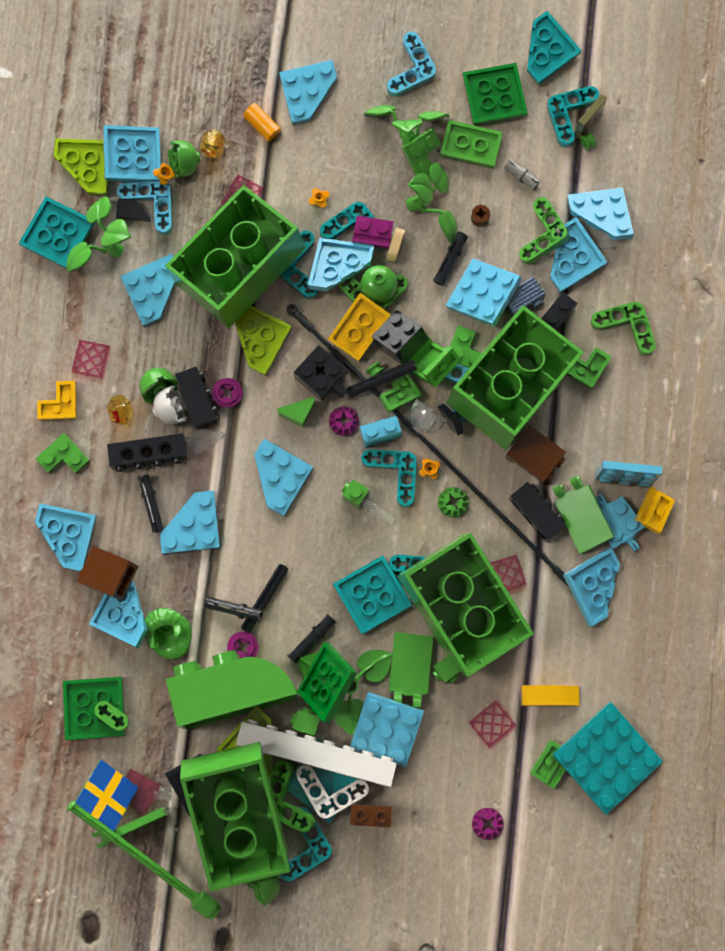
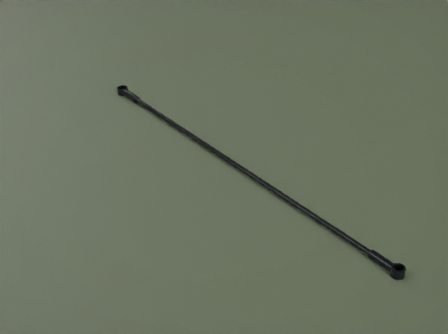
[287,304,573,595]

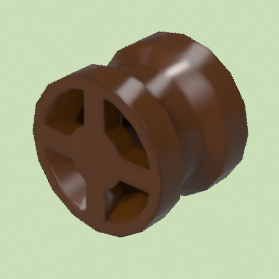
[471,205,490,227]

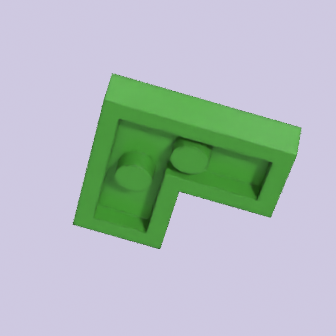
[401,128,441,176]
[450,325,482,368]
[568,347,611,390]
[379,364,422,414]
[35,433,90,474]

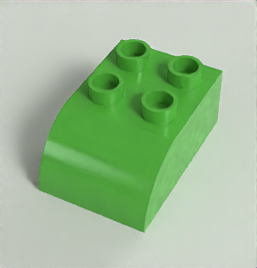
[446,305,584,450]
[397,532,534,677]
[166,650,300,730]

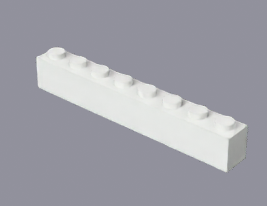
[236,719,397,787]

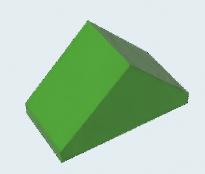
[277,397,315,428]

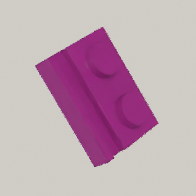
[352,215,394,249]

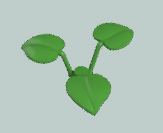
[364,105,450,146]
[406,162,457,245]
[66,196,131,273]
[299,650,392,735]

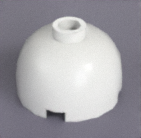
[152,386,188,425]

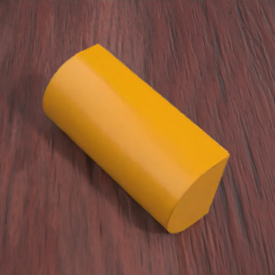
[243,103,282,143]

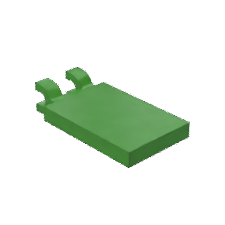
[552,475,615,554]
[389,632,434,709]
[92,807,170,849]

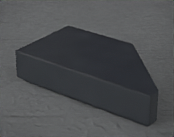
[116,199,151,222]
[437,403,464,436]

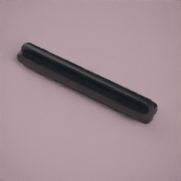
[347,360,418,397]
[241,564,288,633]

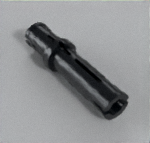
[433,231,468,286]
[137,474,164,533]
[204,596,263,622]
[287,614,337,664]

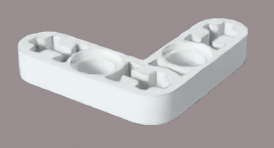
[296,765,369,818]

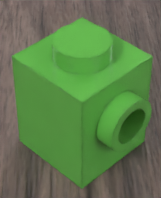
[341,480,369,509]
[432,656,460,684]
[290,707,320,736]

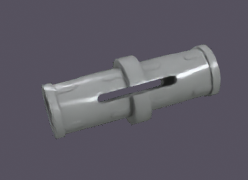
[504,159,540,190]

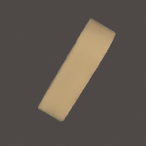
[386,227,406,263]

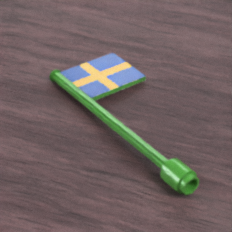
[67,759,221,920]

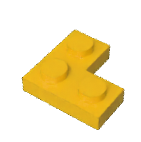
[37,380,77,421]

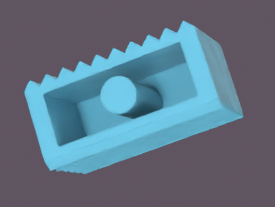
[360,415,402,448]

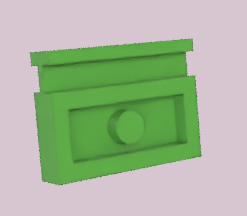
[529,740,566,789]

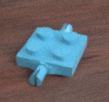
[596,494,645,552]

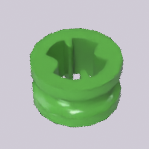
[580,132,596,151]
[366,362,385,377]

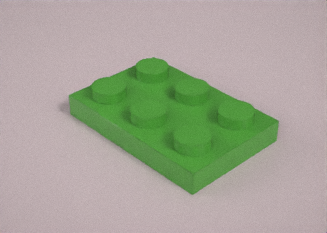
[440,120,503,169]

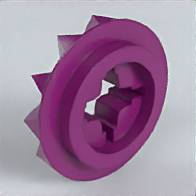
[212,378,242,408]
[329,405,359,436]
[227,632,259,658]
[472,808,504,840]

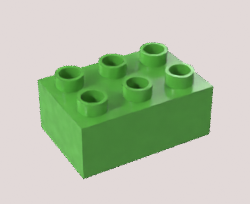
[165,185,306,329]
[180,742,290,892]

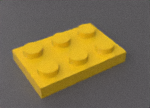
[328,293,391,361]

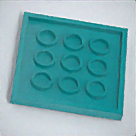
[552,702,663,815]

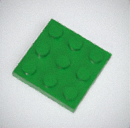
[462,63,528,126]
[297,642,357,724]
[63,676,125,741]

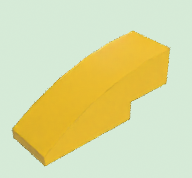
[521,685,580,706]

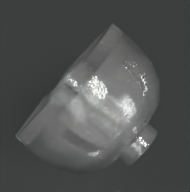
[409,399,447,435]

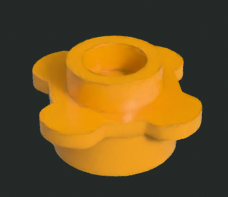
[153,163,175,185]
[309,188,329,208]
[419,458,441,479]

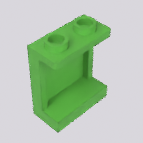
[409,335,461,387]

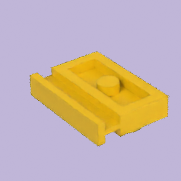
[635,486,675,534]

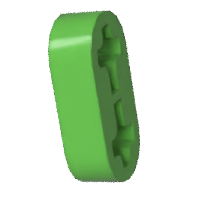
[95,701,129,731]

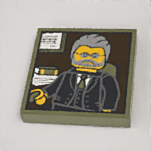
[575,95,607,140]

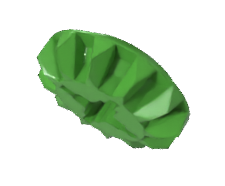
[438,487,469,518]

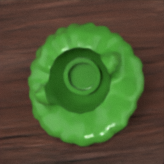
[145,608,192,660]

